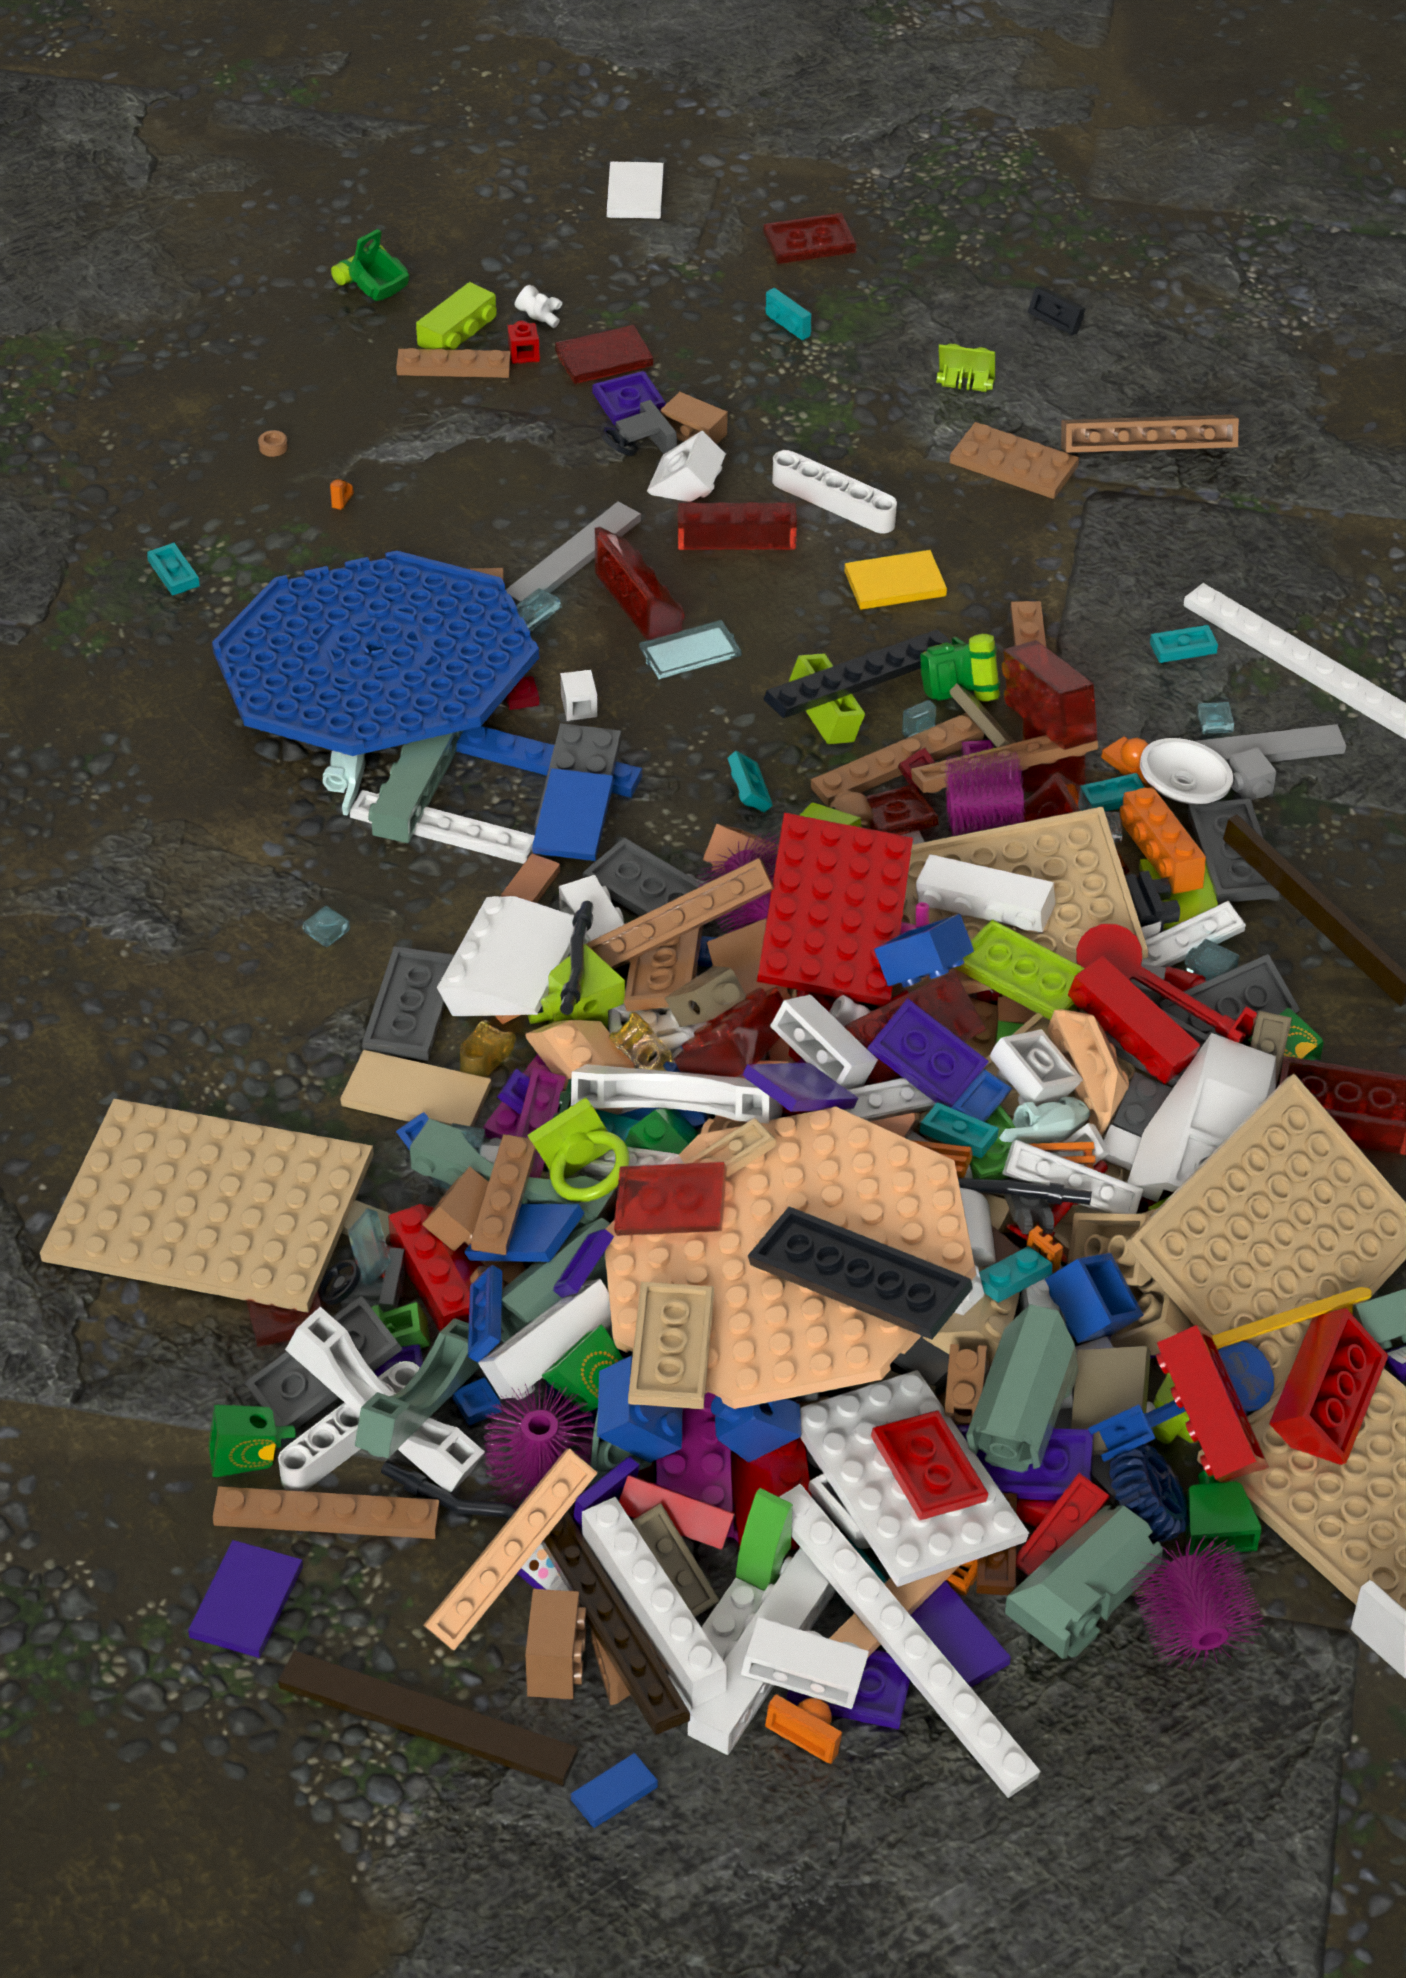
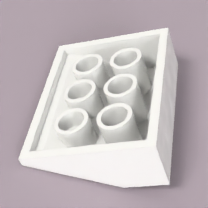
[437,896,574,1016]

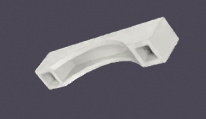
[571,1064,782,1124]
[285,1307,485,1493]

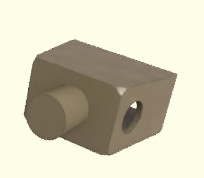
[665,966,746,1027]

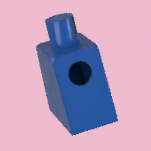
[711,1396,802,1462]

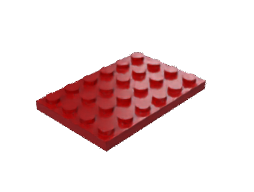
[756,813,913,1007]

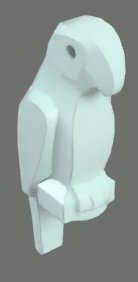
[323,751,366,815]
[999,1096,1090,1144]

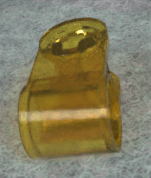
[609,1012,673,1071]
[460,1020,516,1078]

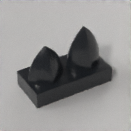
[1027,286,1086,335]

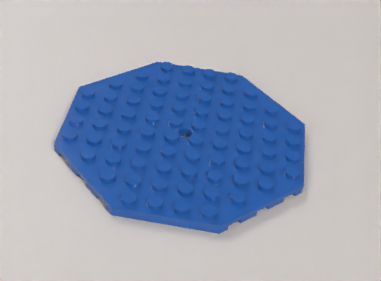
[212,551,539,756]

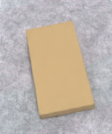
[341,1050,491,1136]
[628,1282,714,1409]

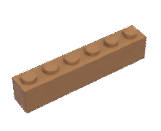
[1061,415,1239,453]

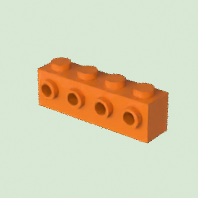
[1120,787,1206,894]

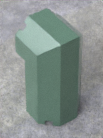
[501,1218,610,1343]
[966,1304,1079,1473]
[1005,1506,1163,1659]

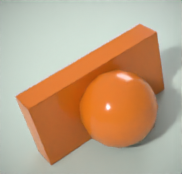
[1101,736,1152,788]
[765,1694,842,1764]

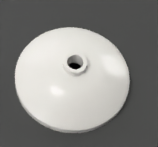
[1140,738,1233,805]

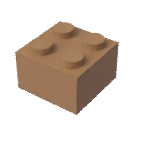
[525,1589,587,1699]

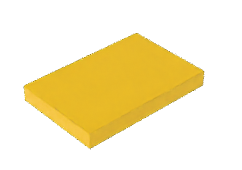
[844,550,947,610]

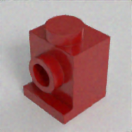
[508,321,540,364]

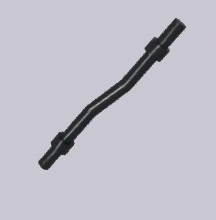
[560,901,594,1015]
[958,1177,1092,1205]
[381,1460,518,1520]

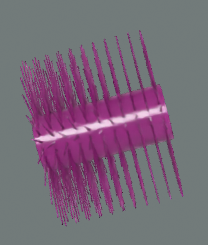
[944,752,1026,837]
[696,833,779,935]
[484,1381,595,1510]
[1130,1536,1264,1669]

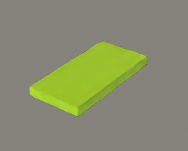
[954,920,1085,1020]

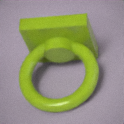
[527,1097,630,1202]

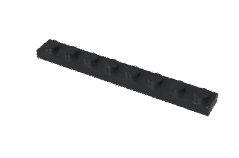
[763,629,952,719]

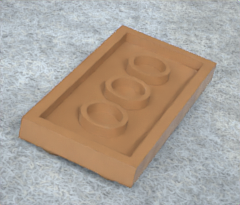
[950,422,1079,499]
[624,925,703,1011]

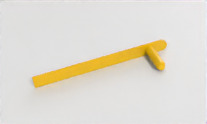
[1212,1287,1372,1349]

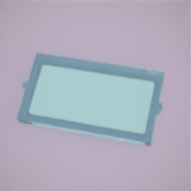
[640,620,741,679]

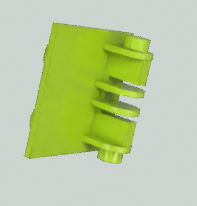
[936,344,995,392]

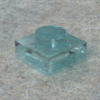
[902,700,936,738]
[1197,702,1234,734]
[303,906,350,947]

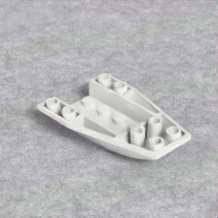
[1127,1033,1276,1202]

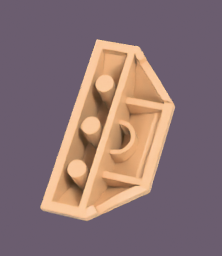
[1047,1009,1129,1137]
[526,1020,635,1115]

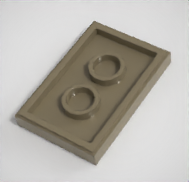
[1071,1346,1151,1455]

